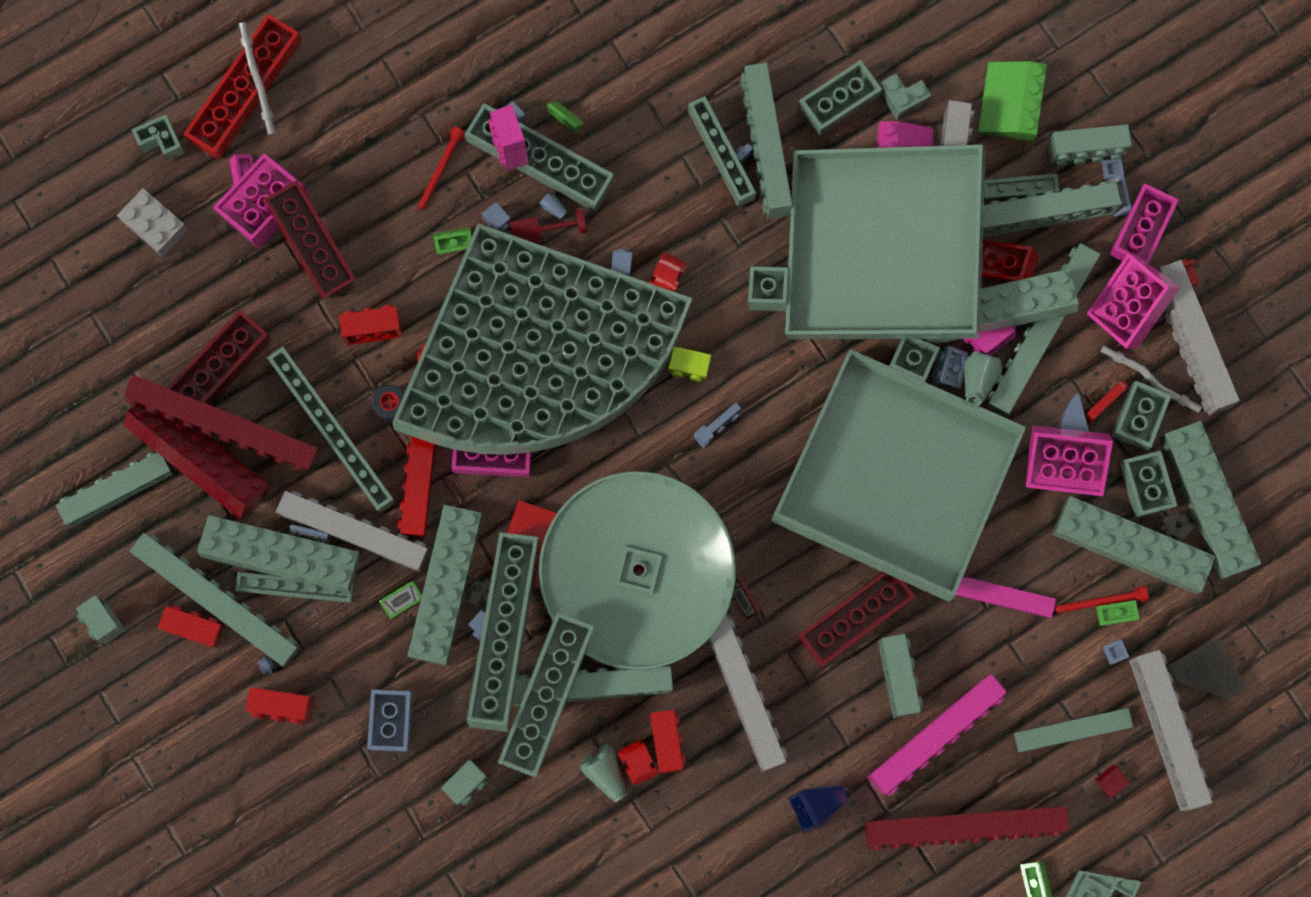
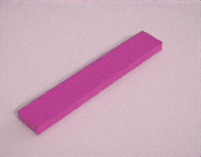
[955,576,1056,618]

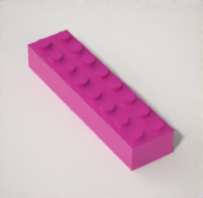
[867,674,1007,796]

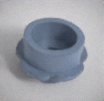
[258,656,274,675]

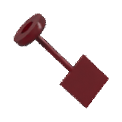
[509,207,588,244]

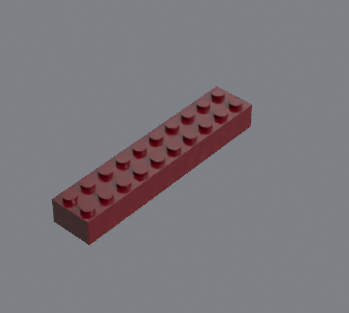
[124,374,317,473]
[864,806,1069,850]

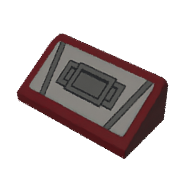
[733,578,760,620]

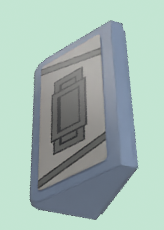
[1108,174,1132,217]
[290,524,331,545]

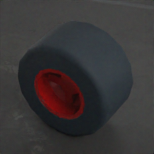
[372,385,405,421]

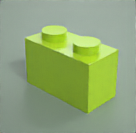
[669,346,711,382]

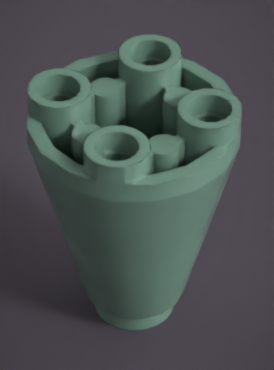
[964,351,1002,406]
[579,744,627,802]

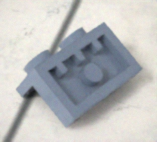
[932,346,968,390]

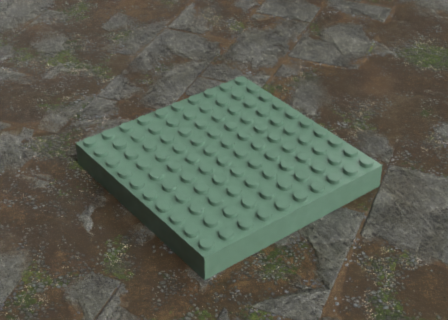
[785,145,986,340]
[771,349,1026,602]

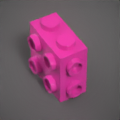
[962,326,1016,356]

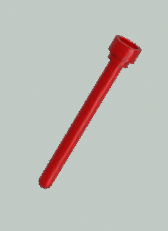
[418,127,466,210]
[1055,586,1149,613]

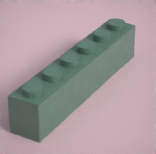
[688,96,756,208]
[55,451,174,528]

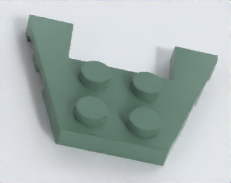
[1065,871,1141,897]

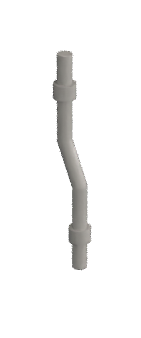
[239,22,275,134]
[1100,345,1202,413]

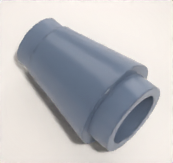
[539,193,568,220]

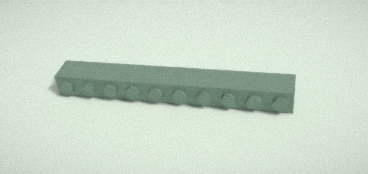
[986,243,1100,417]
[267,347,396,514]
[129,533,300,668]

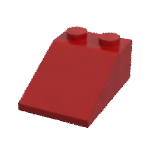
[982,240,1038,285]

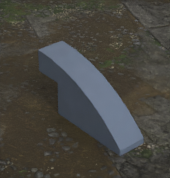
[1058,394,1089,432]

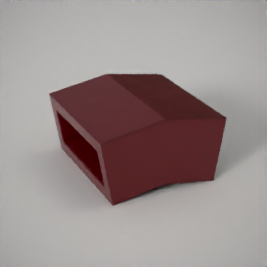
[1094,764,1129,799]

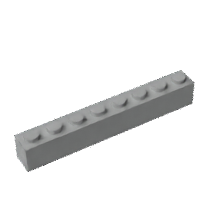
[276,490,429,572]

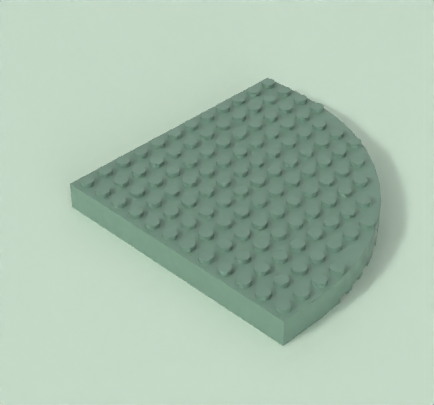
[393,224,692,455]

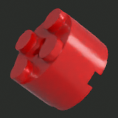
[649,251,687,292]
[618,739,659,785]

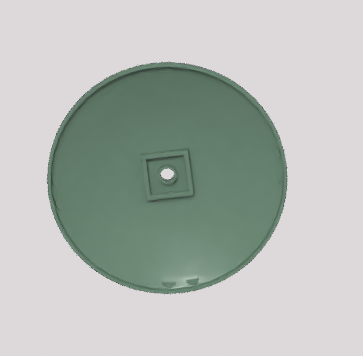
[539,472,736,670]

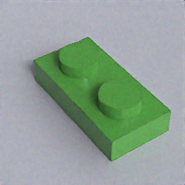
[1096,600,1139,626]

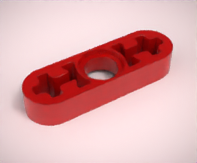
[1085,379,1129,423]

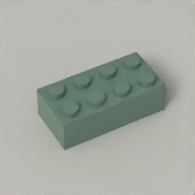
[798,60,882,137]
[1047,124,1132,167]
[878,634,923,719]

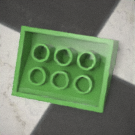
[978,61,1047,142]

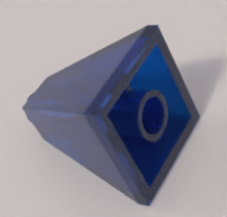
[788,785,849,833]

